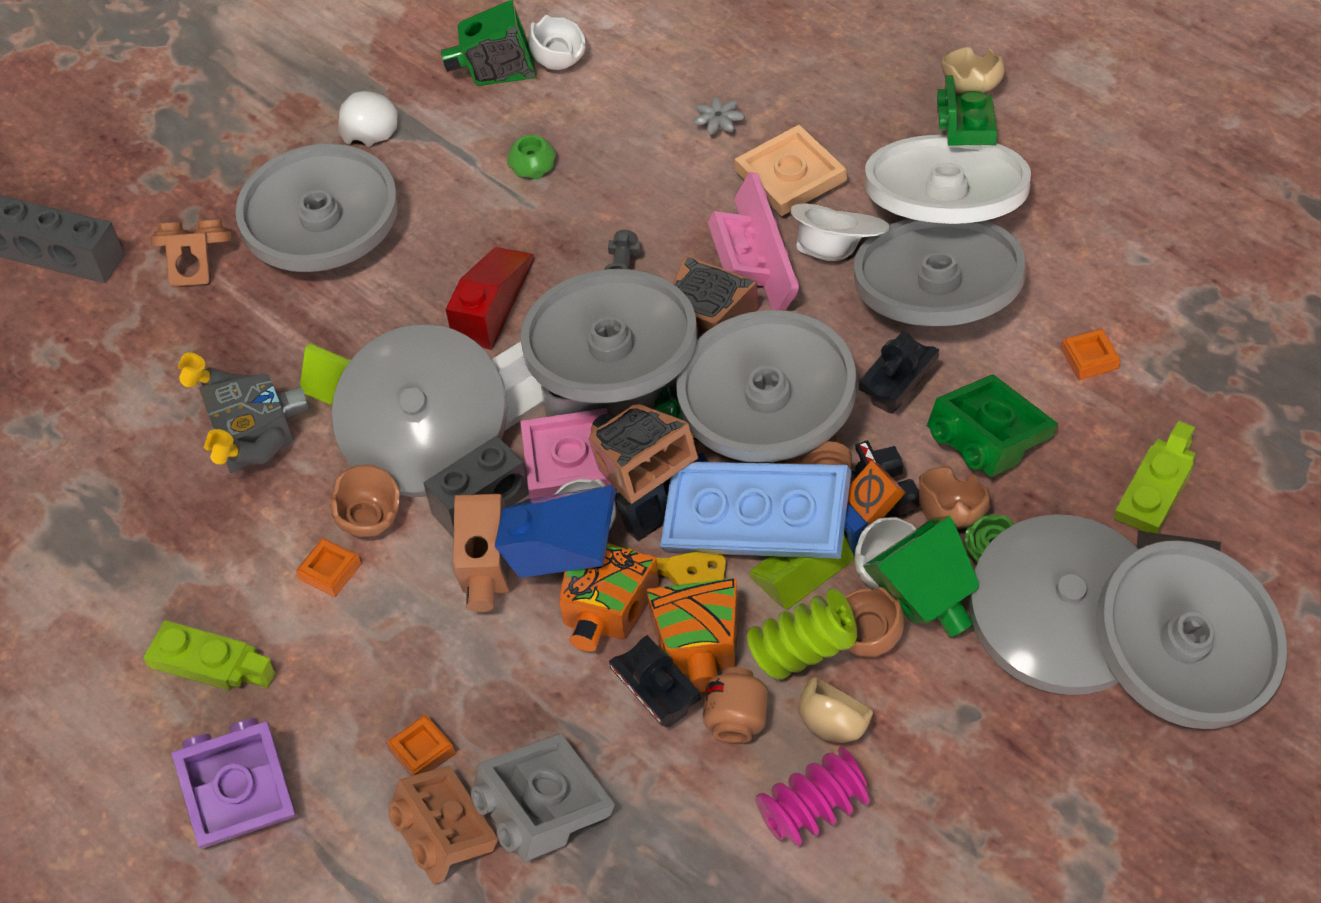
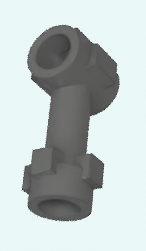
[604,230,640,270]

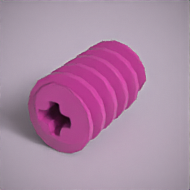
[756,745,870,846]

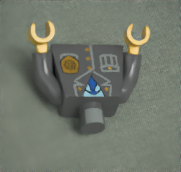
[178,352,310,473]

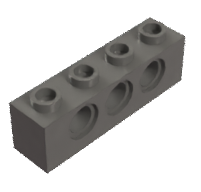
[0,195,125,283]

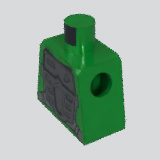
[441,0,536,86]

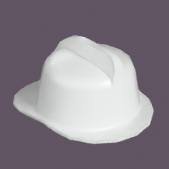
[791,203,890,261]

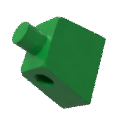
[863,516,979,637]

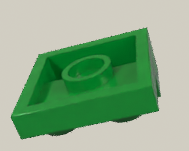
[926,374,1058,477]

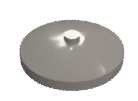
[235,144,398,272]
[854,218,1025,326]
[521,269,698,403]
[677,310,857,463]
[332,324,508,497]
[969,514,1138,695]
[1096,541,1287,729]

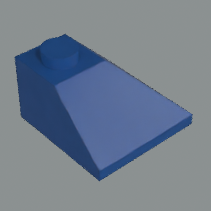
[494,485,616,578]

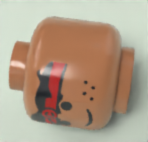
[703,667,768,744]

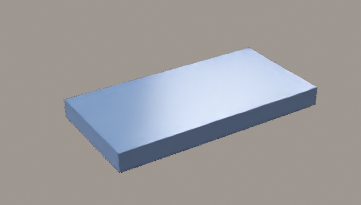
[660,462,851,559]

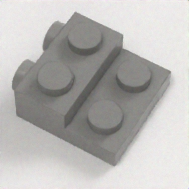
[471,733,615,862]

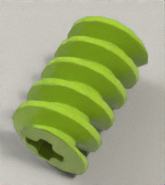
[747,588,857,680]

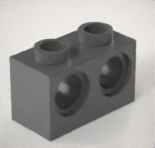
[423,435,529,537]

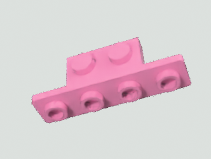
[707,172,799,311]

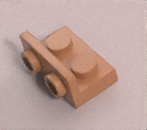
[389,765,498,884]

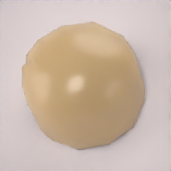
[941,47,1005,95]
[799,677,873,743]

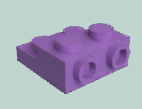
[171,718,297,849]

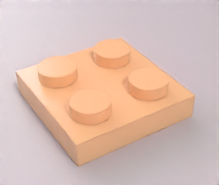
[734,125,847,216]

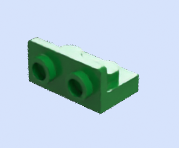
[937,75,997,146]

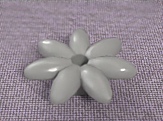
[693,96,744,134]

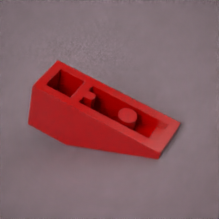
[445,247,534,350]

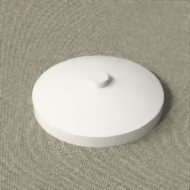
[865,135,1031,224]

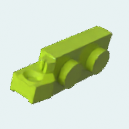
[1114,421,1196,537]
[143,620,276,691]

